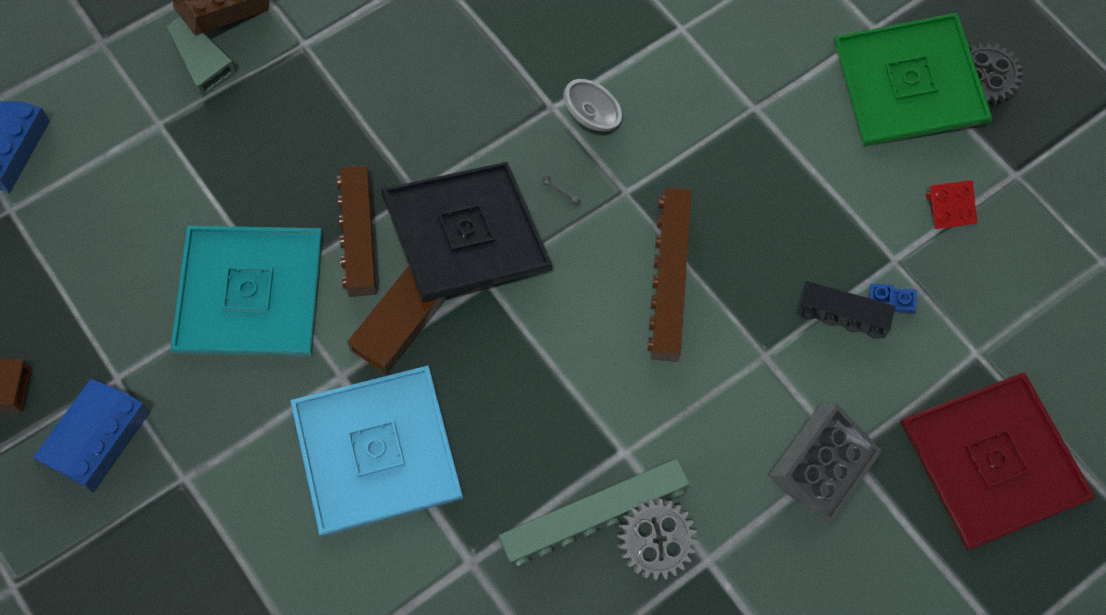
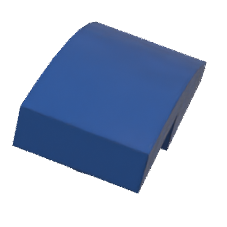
[870,284,917,314]

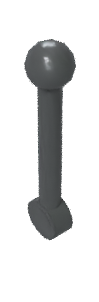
[542,175,580,205]

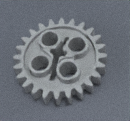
[617,498,697,580]

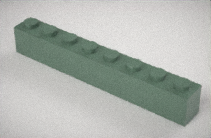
[499,458,690,568]

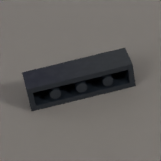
[796,281,896,339]

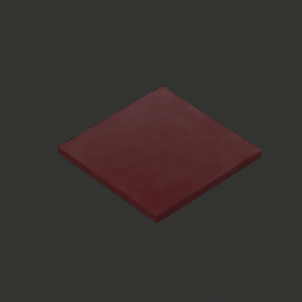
[900,372,1096,551]

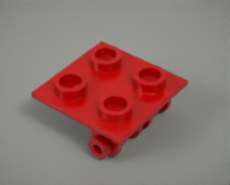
[926,180,978,229]

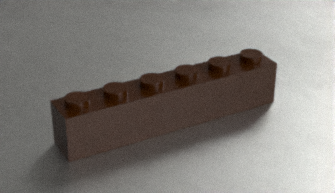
[337,165,376,297]

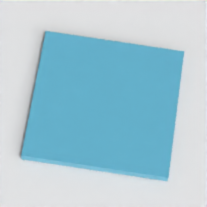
[290,366,463,537]

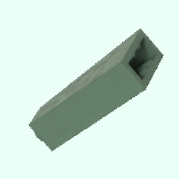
[167,17,236,98]

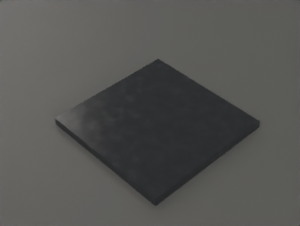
[381,162,553,302]

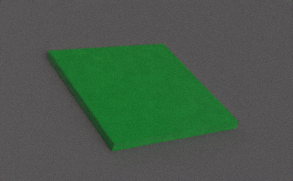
[833,12,992,147]

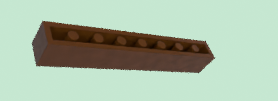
[647,187,692,362]

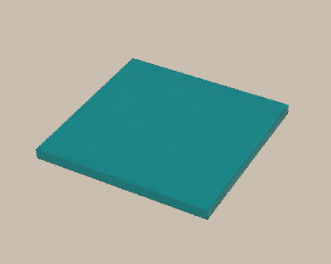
[170,226,323,356]

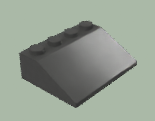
[768,404,882,524]

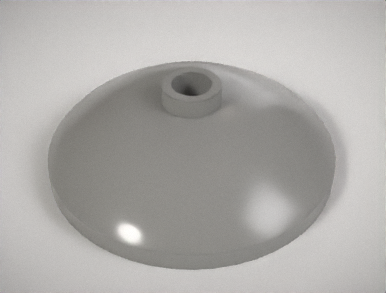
[564,79,622,131]

